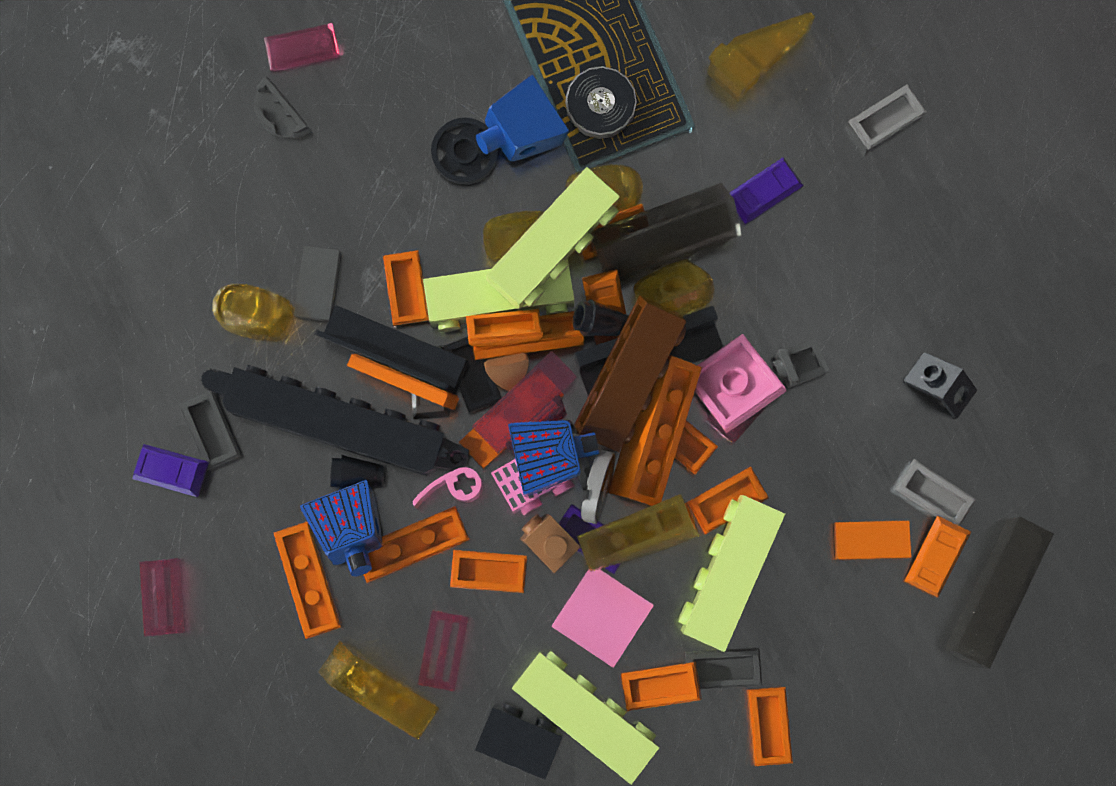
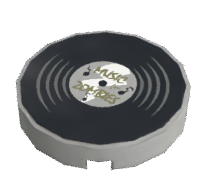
[565,66,637,139]
[581,450,615,524]

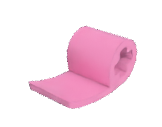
[413,467,483,509]

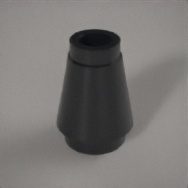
[573,299,629,336]
[330,455,384,490]

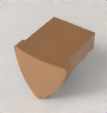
[484,353,529,392]

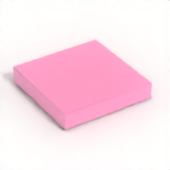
[695,334,786,434]
[551,564,654,668]

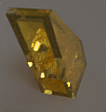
[707,12,815,102]
[577,494,700,572]
[318,641,439,739]

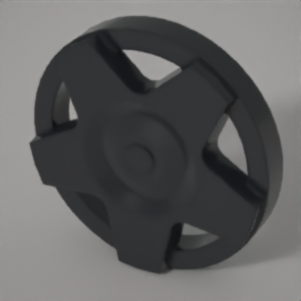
[431,117,498,184]

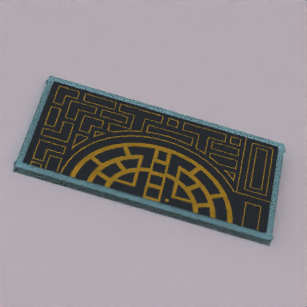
[503,0,695,175]

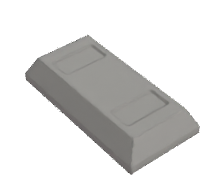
[848,84,927,150]
[894,459,976,526]

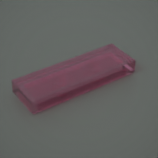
[472,351,577,454]

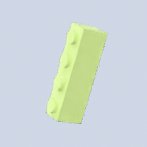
[486,167,620,310]
[423,258,574,332]
[678,495,785,652]
[512,651,659,785]

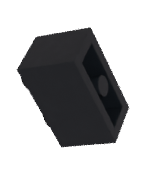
[475,702,563,780]

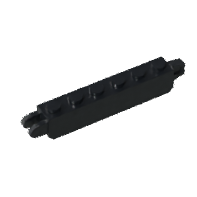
[200,365,470,477]

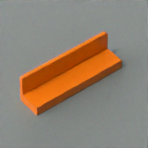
[609,356,702,508]

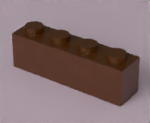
[574,295,686,453]

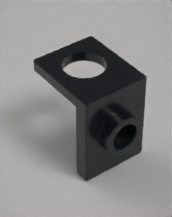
[904,352,977,418]

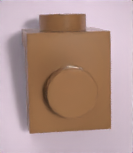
[520,514,581,573]

